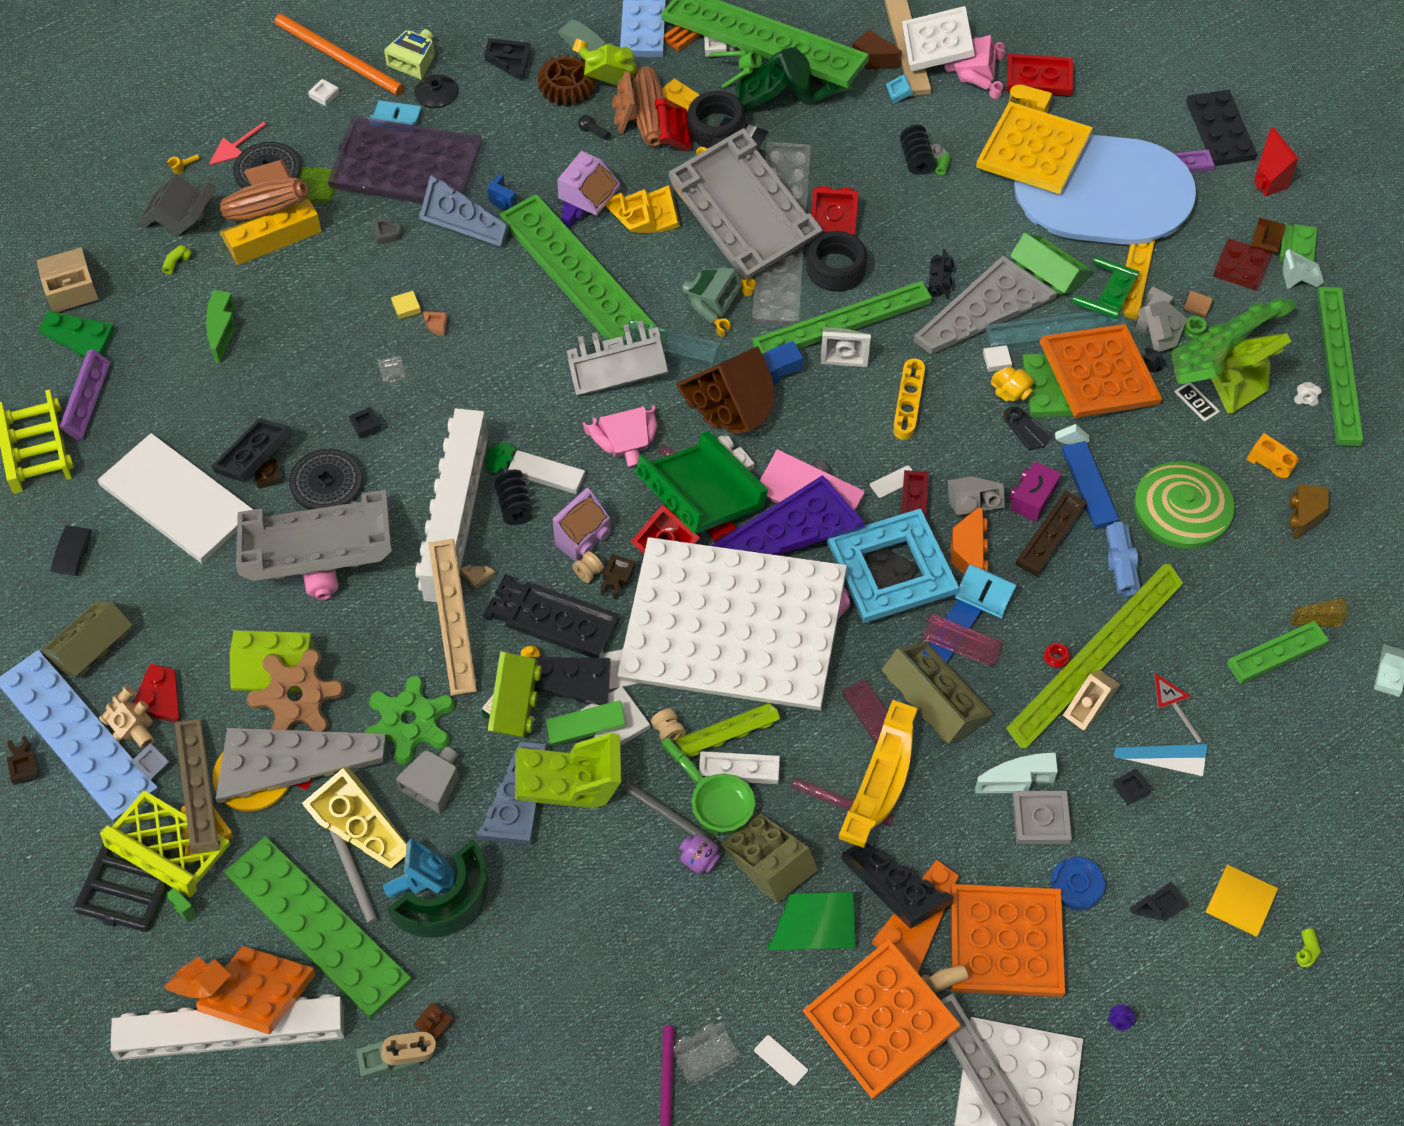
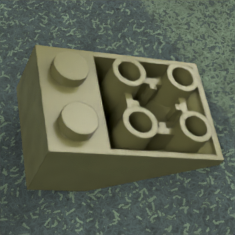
[720,813,818,903]

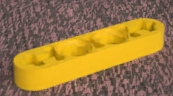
[893,358,925,440]

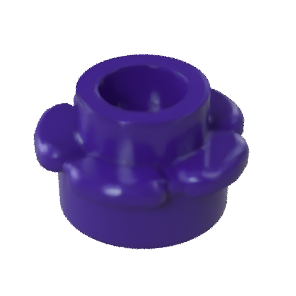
[1108,1005,1136,1031]

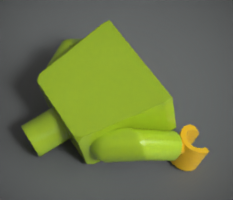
[572,39,637,86]

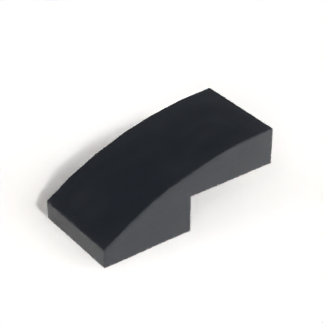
[50,525,91,576]

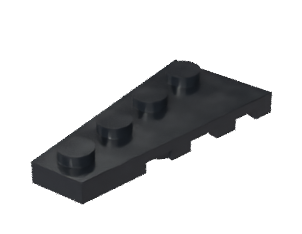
[530,657,611,705]
[842,843,954,929]

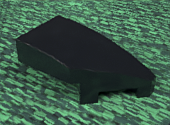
[1129,882,1188,921]

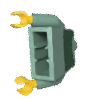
[683,267,756,337]

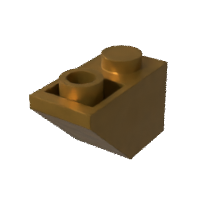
[1289,484,1329,539]

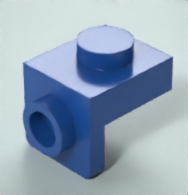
[487,174,517,210]

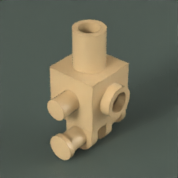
[99,685,155,750]

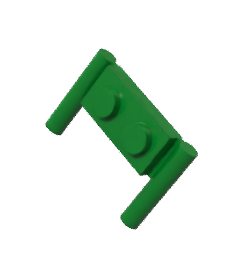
[1073,256,1140,319]

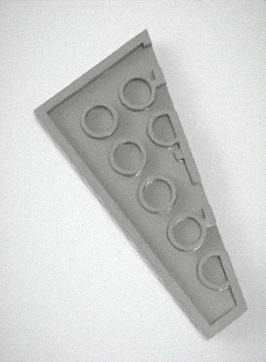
[913,256,1057,354]
[216,728,386,804]

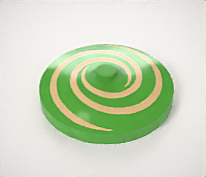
[1134,461,1234,549]

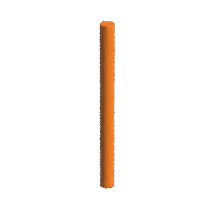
[275,13,404,96]

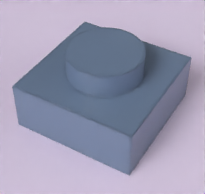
[131,743,169,780]

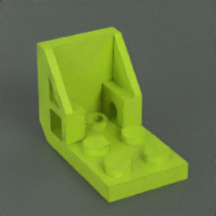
[1211,333,1291,413]
[515,733,621,808]

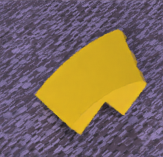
[605,185,681,233]

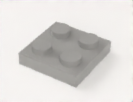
[1012,791,1072,844]

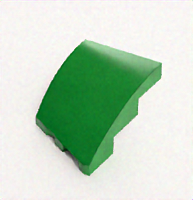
[768,892,855,950]

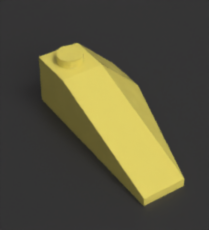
[302,768,406,868]

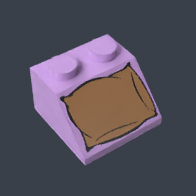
[557,151,620,216]
[553,488,611,561]

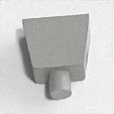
[396,747,459,814]

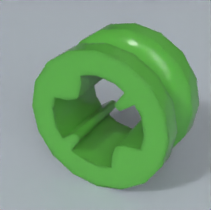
[1183,316,1207,339]

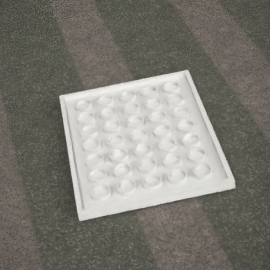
[617,537,847,711]

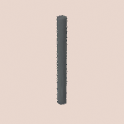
[622,781,715,842]

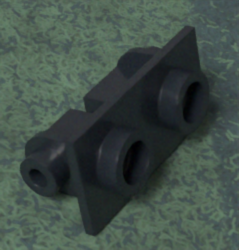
[928,249,954,299]

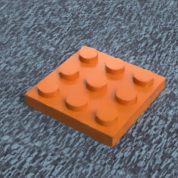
[196,946,315,1035]

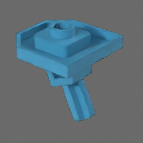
[383,838,455,898]

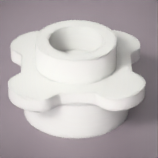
[1294,382,1321,406]

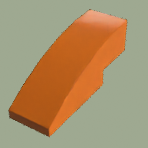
[164,956,231,998]

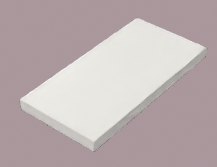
[98,433,253,564]

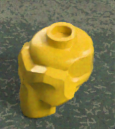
[991,366,1034,402]

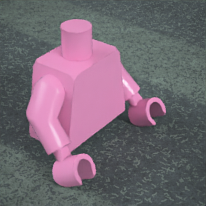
[945,35,1006,99]
[583,405,658,468]

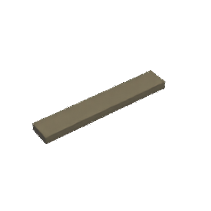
[174,719,219,854]

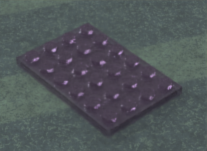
[328,115,482,203]

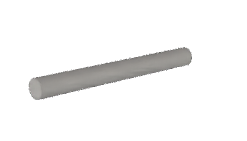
[330,831,378,925]

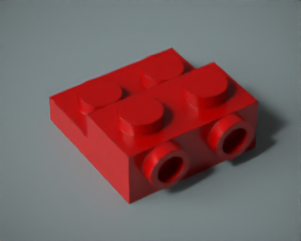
[811,186,858,236]

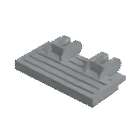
[567,320,669,397]

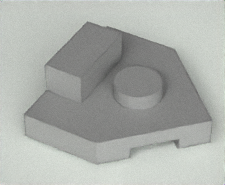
[1144,301,1187,352]

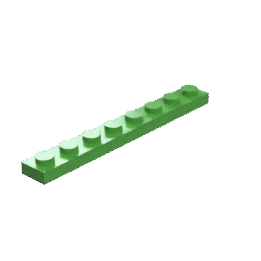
[752,281,932,354]
[1317,287,1363,446]

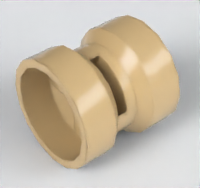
[651,708,686,743]

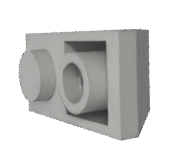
[948,476,1004,515]

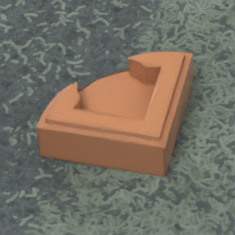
[424,312,448,336]

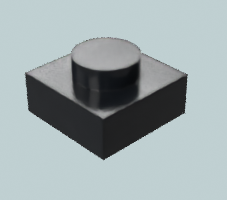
[349,407,382,439]
[1113,769,1151,806]

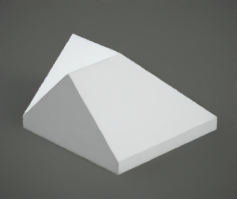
[820,327,871,367]

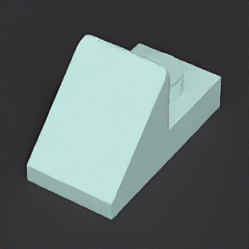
[1283,249,1324,289]
[1374,644,1404,697]

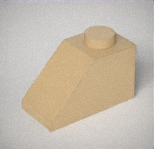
[1063,670,1120,731]

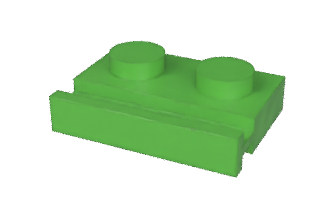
[1279,222,1317,263]

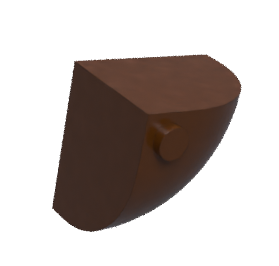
[676,346,774,433]

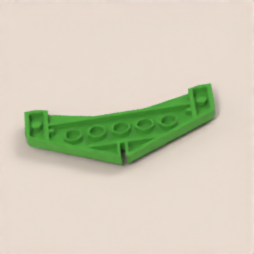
[1171,298,1296,384]

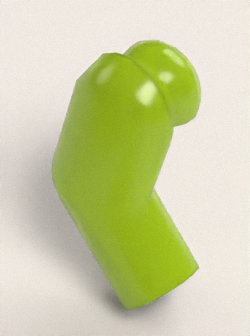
[162,245,191,274]

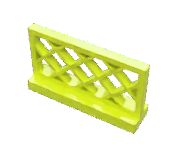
[100,791,230,898]

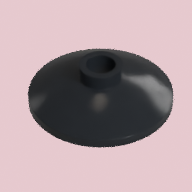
[414,74,458,108]

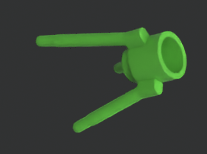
[709,49,762,89]

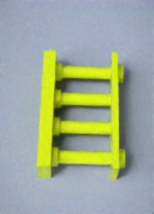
[0,389,74,494]

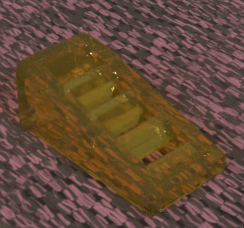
[1290,598,1347,627]

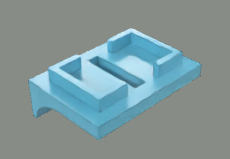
[370,100,422,132]
[955,564,1016,618]

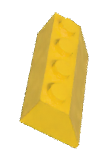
[219,199,322,265]

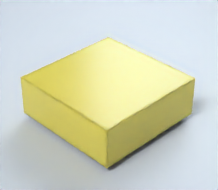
[391,291,421,319]

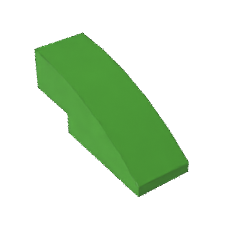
[206,289,236,363]

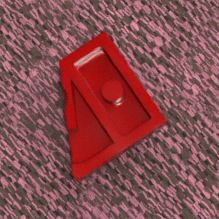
[133,664,181,723]

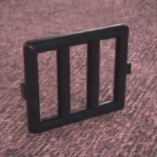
[73,833,180,932]

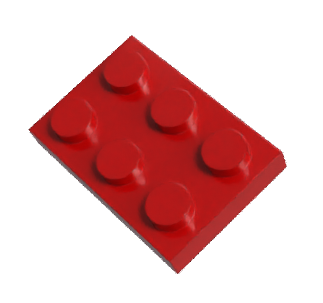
[1006,53,1073,96]

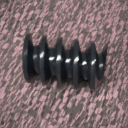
[900,124,936,175]
[494,469,532,525]

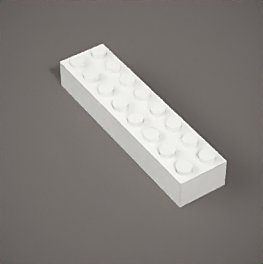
[415,408,488,602]

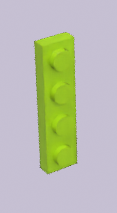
[674,703,780,757]

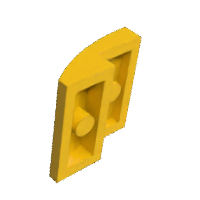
[1206,864,1278,937]

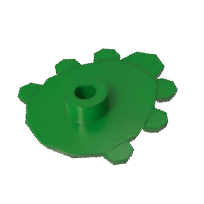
[483,442,516,474]

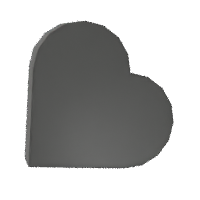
[374,218,402,245]

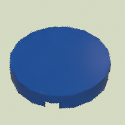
[1050,857,1106,910]

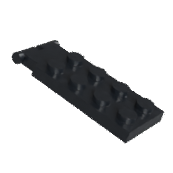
[483,574,620,658]

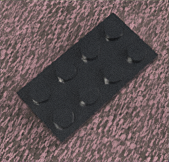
[1186,90,1257,166]

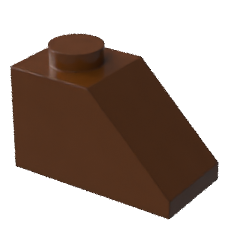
[852,30,902,69]

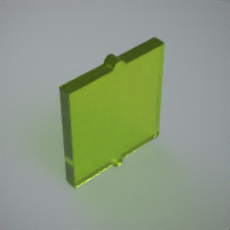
[299,167,338,203]

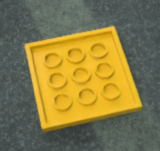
[976,101,1093,194]

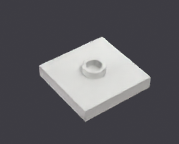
[580,686,650,746]

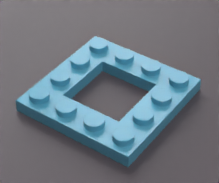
[827,509,959,623]

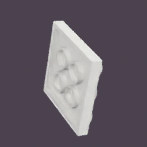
[902,6,975,71]

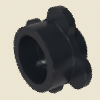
[1142,347,1164,372]

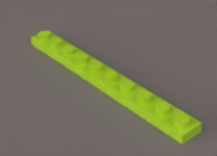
[1006,564,1183,748]

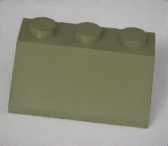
[40,601,132,677]

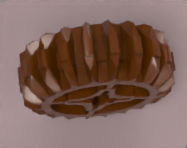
[537,54,596,107]

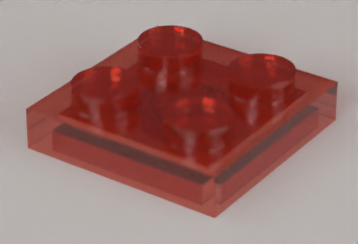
[1213,238,1272,291]

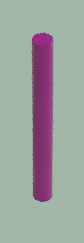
[660,1026,674,1126]

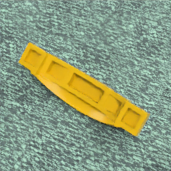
[839,700,918,848]

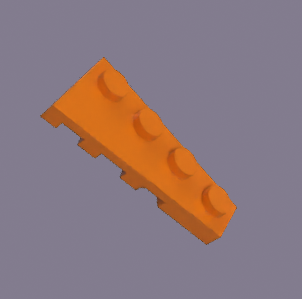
[872,860,959,973]

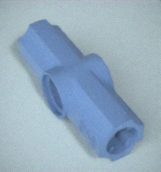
[1106,522,1140,597]

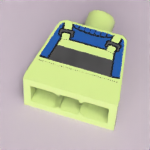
[384,29,435,79]

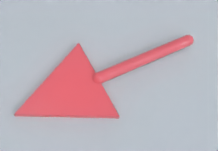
[209,122,266,166]

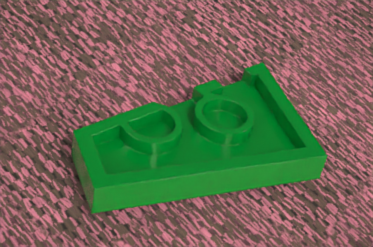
[39,311,115,357]

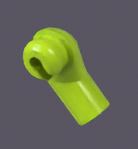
[1296,928,1321,967]

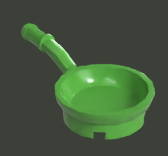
[661,738,755,835]

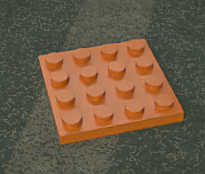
[1040,324,1162,418]
[951,884,1065,997]
[802,939,962,1100]

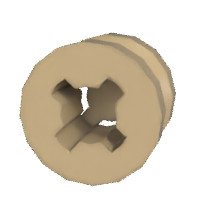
[572,551,604,583]

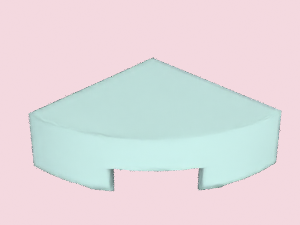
[1055,424,1089,444]

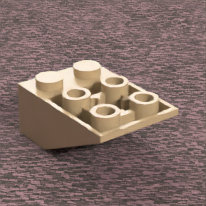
[37,247,99,312]

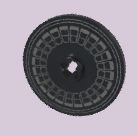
[233,142,301,188]
[289,449,363,510]

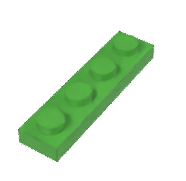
[1227,621,1329,684]

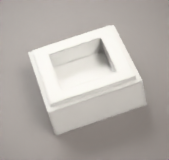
[308,79,340,106]
[983,345,1012,372]

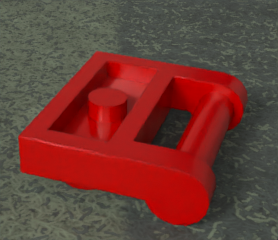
[654,98,692,152]

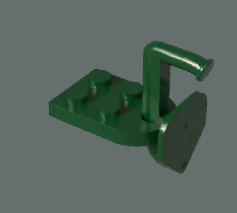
[736,47,838,112]

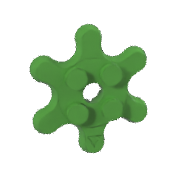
[364,676,455,765]

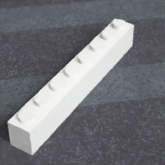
[111,994,344,1060]

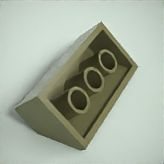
[881,641,993,744]

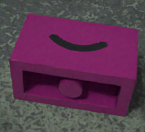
[1009,461,1061,522]

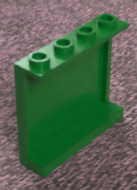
[635,431,768,534]

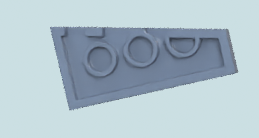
[419,175,510,247]
[477,742,546,845]

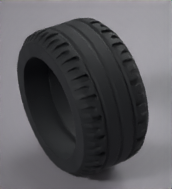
[687,90,746,148]
[806,231,867,291]

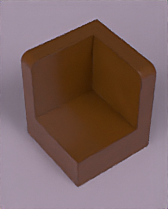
[1251,217,1286,252]

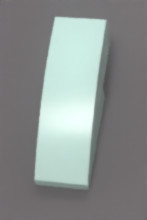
[975,753,1057,793]

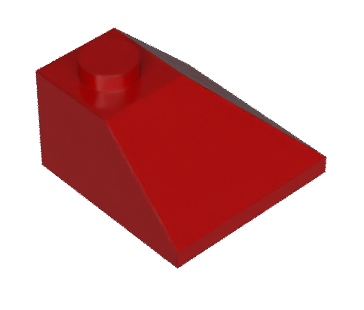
[1254,127,1299,197]
[631,504,700,554]

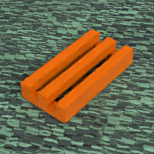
[664,26,702,52]

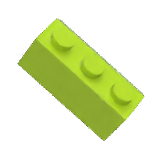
[230,630,315,693]
[488,652,542,738]

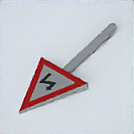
[1154,673,1202,743]

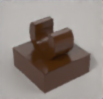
[414,1002,454,1043]

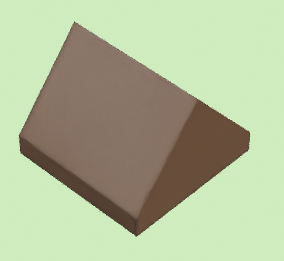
[1183,291,1214,318]

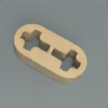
[380,1032,436,1065]

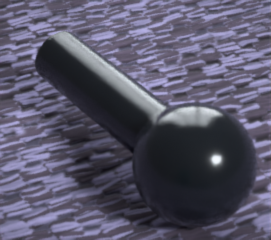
[578,115,611,140]

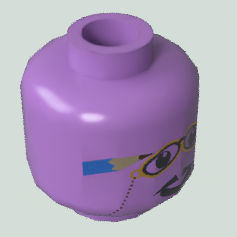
[679,833,720,874]

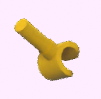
[167,154,200,174]

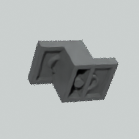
[138,173,216,236]

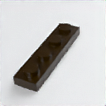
[1015,490,1087,577]

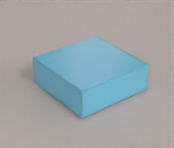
[886,74,914,104]

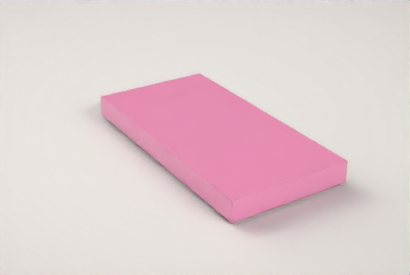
[760,449,865,511]

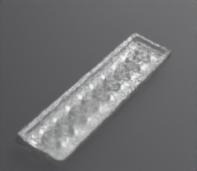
[752,142,811,326]

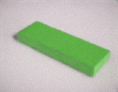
[546,700,627,747]

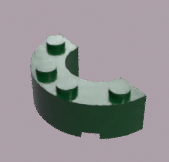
[388,839,488,938]

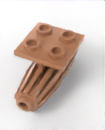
[612,66,664,146]
[220,160,308,220]

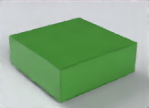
[167,888,197,922]

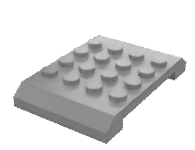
[669,128,823,280]
[236,490,392,581]

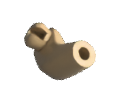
[921,965,968,994]

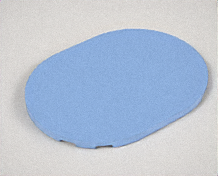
[1014,135,1196,245]

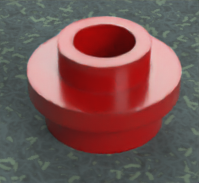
[1044,643,1070,668]

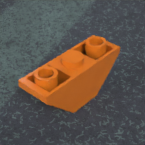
[950,508,988,575]

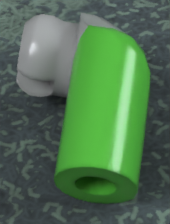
[931,144,950,175]

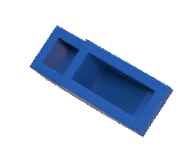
[762,341,803,385]

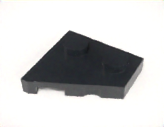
[484,38,531,80]

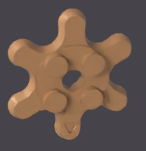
[247,648,345,732]

